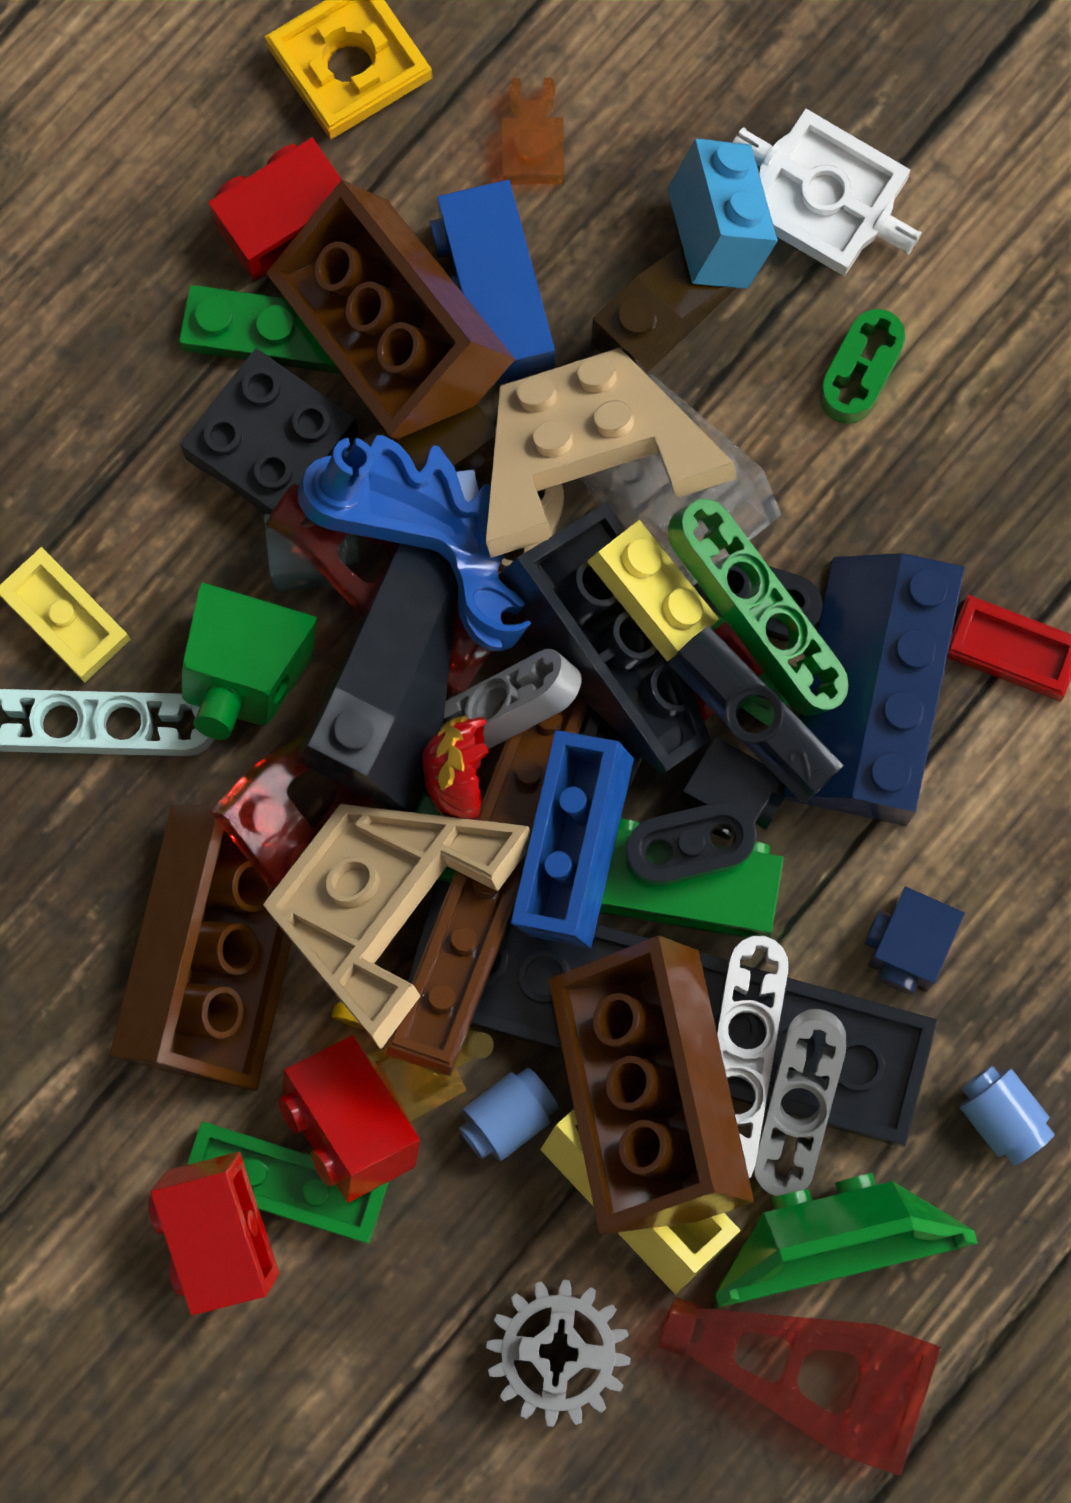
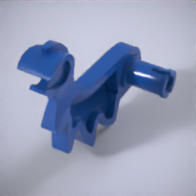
[297,435,531,651]

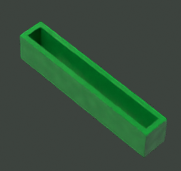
[414,788,784,938]

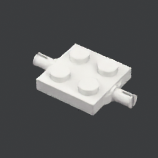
[733,109,922,277]

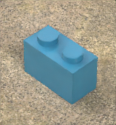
[668,138,778,289]

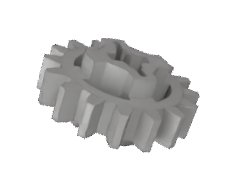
[486,1280,631,1427]

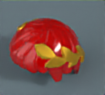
[422,715,489,820]

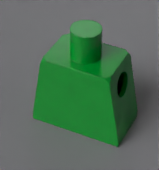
[182,582,317,740]

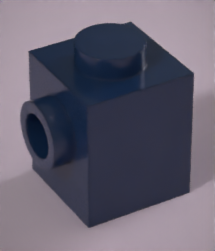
[864,886,965,995]

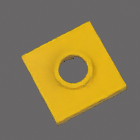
[264,0,433,140]

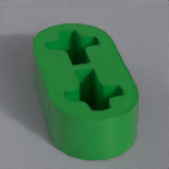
[820,309,906,424]

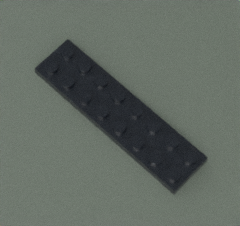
[408,879,938,1148]

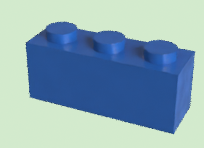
[429,179,555,386]
[511,730,634,948]

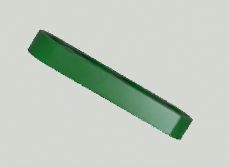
[667,499,849,716]

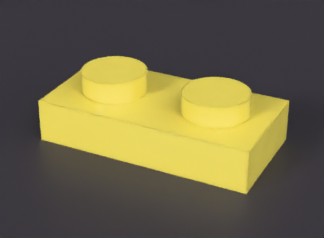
[587,520,720,662]
[0,547,131,683]

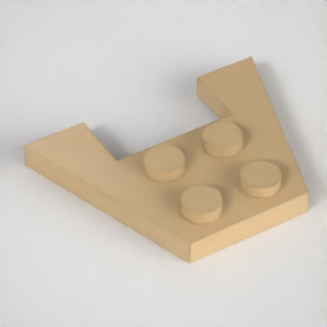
[486,348,737,558]
[263,804,532,1049]

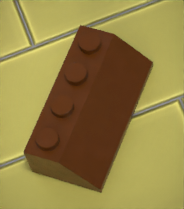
[266,180,515,439]
[110,804,312,1091]
[548,935,754,1234]

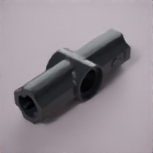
[668,625,845,805]

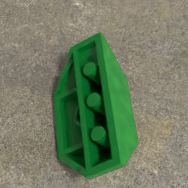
[712,1173,978,1309]

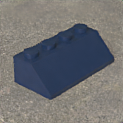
[783,553,965,826]

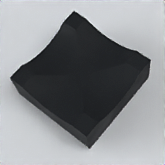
[180,348,359,529]

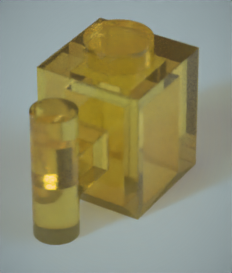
[366,1030,493,1122]

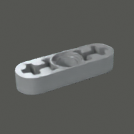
[443,649,581,749]
[754,1009,846,1196]

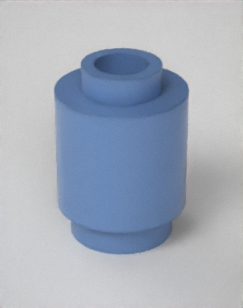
[959,1065,1055,1166]
[459,1067,559,1162]

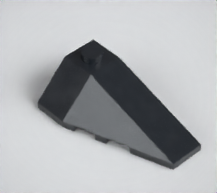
[498,502,711,775]
[294,543,458,813]

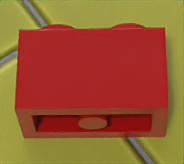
[208,137,342,282]
[278,1035,420,1203]
[148,1151,280,1316]

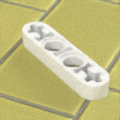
[717,936,788,1178]

